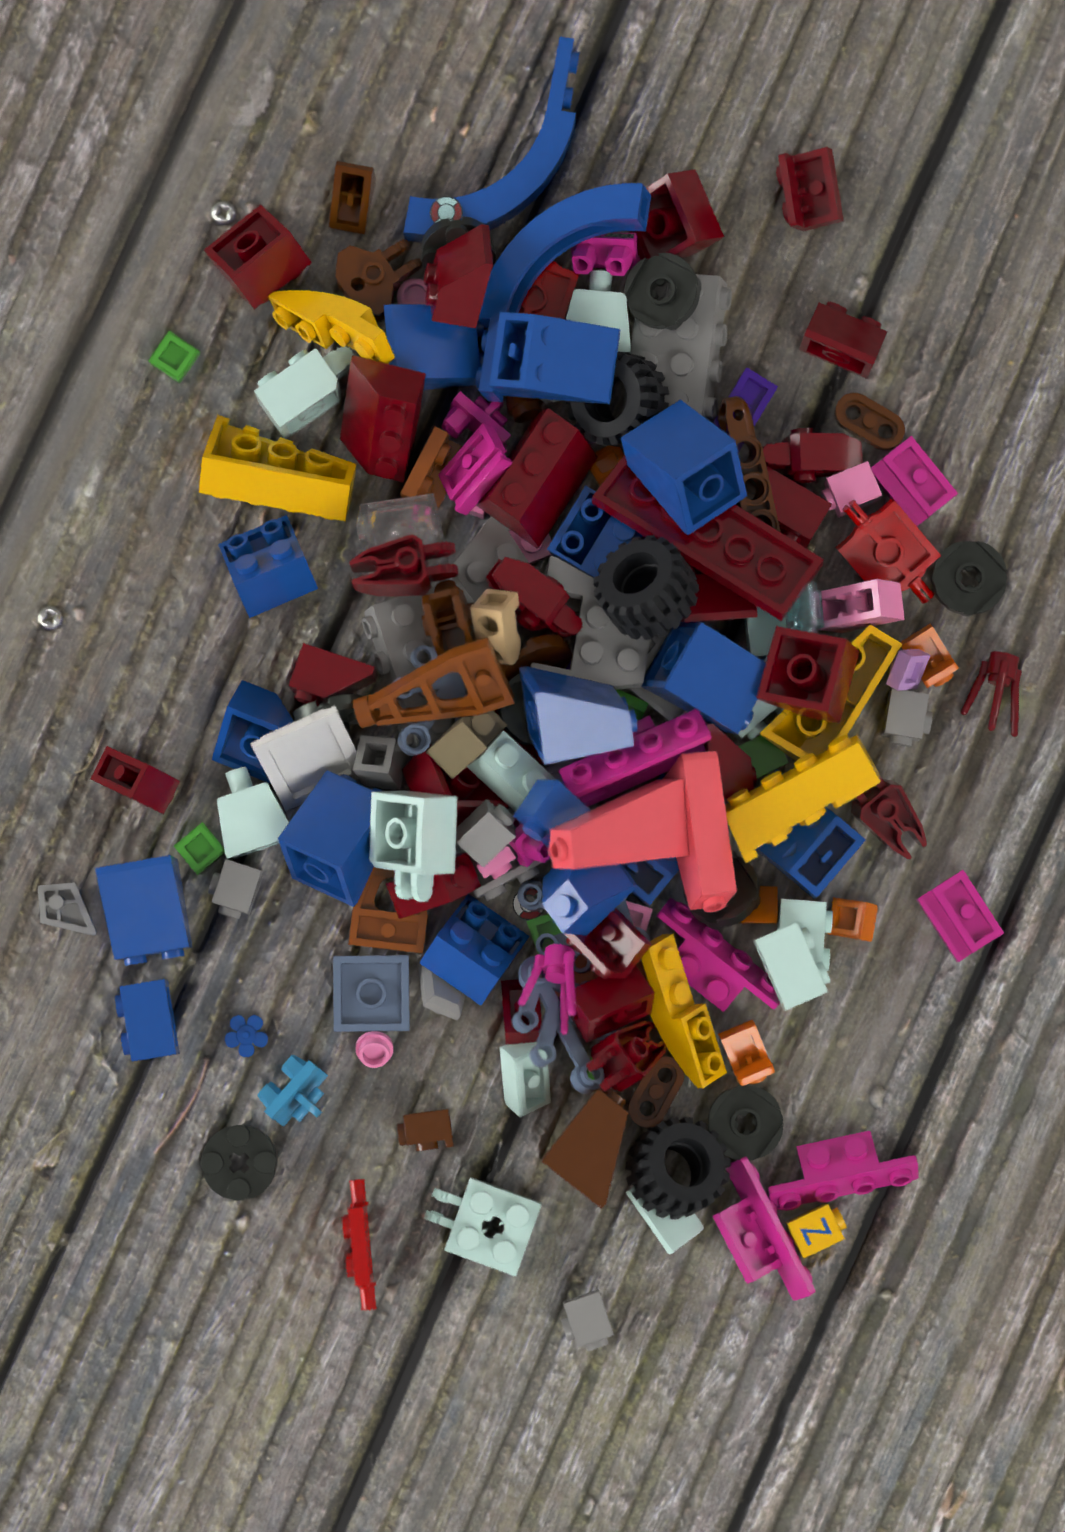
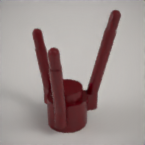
[960,651,1022,737]

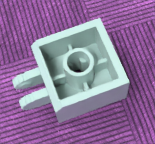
[254,346,355,439]
[369,790,457,902]
[424,1177,542,1277]

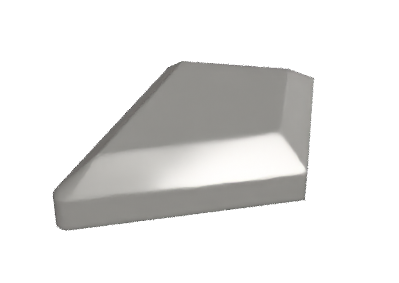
[38,882,97,936]
[417,956,466,1021]

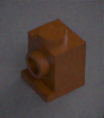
[397,1108,454,1152]

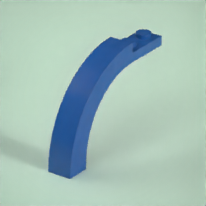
[404,36,580,242]
[476,183,651,402]

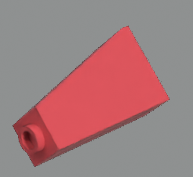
[663,751,737,912]
[549,779,689,869]

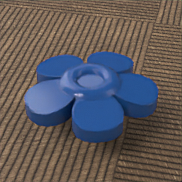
[225,1015,268,1057]

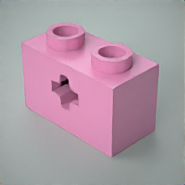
[813,579,905,633]

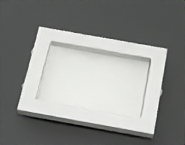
[251,706,359,811]

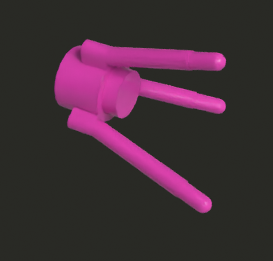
[519,944,576,1035]

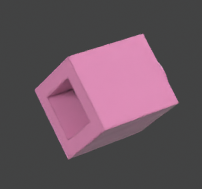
[821,461,882,518]

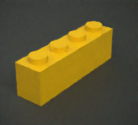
[199,414,356,521]
[759,624,902,761]
[725,734,881,863]

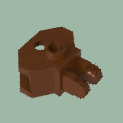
[335,239,423,322]
[422,580,475,656]

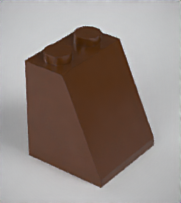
[541,1088,628,1209]

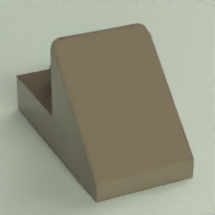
[425,711,507,779]

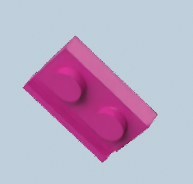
[438,423,512,515]
[871,436,958,527]
[916,870,1004,963]

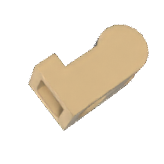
[470,588,521,665]

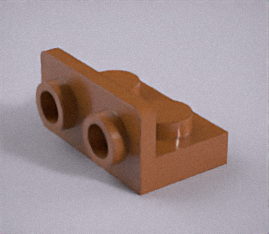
[401,427,462,515]

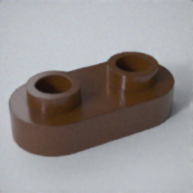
[834,393,905,451]
[628,1056,684,1128]

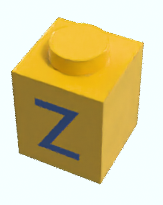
[785,1203,847,1259]

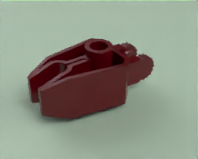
[762,428,863,483]
[349,534,459,596]
[485,557,583,638]
[851,777,927,860]
[586,1021,667,1092]

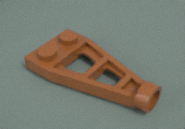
[353,637,515,728]
[348,867,428,953]

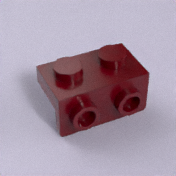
[776,147,844,232]
[565,908,652,979]

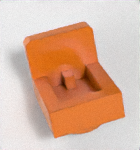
[900,623,959,688]
[718,1019,775,1086]

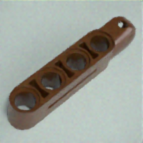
[717,396,780,532]

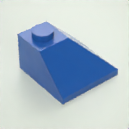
[211,680,294,784]
[542,863,638,936]

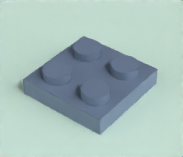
[333,955,410,1032]

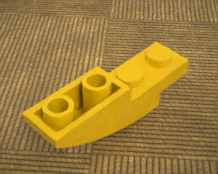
[268,290,395,364]
[641,934,727,1088]

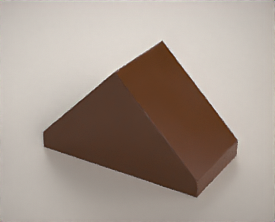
[328,161,376,235]

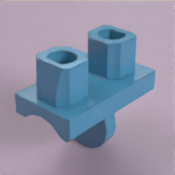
[257,1054,328,1127]

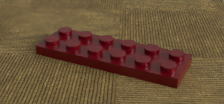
[592,455,824,622]

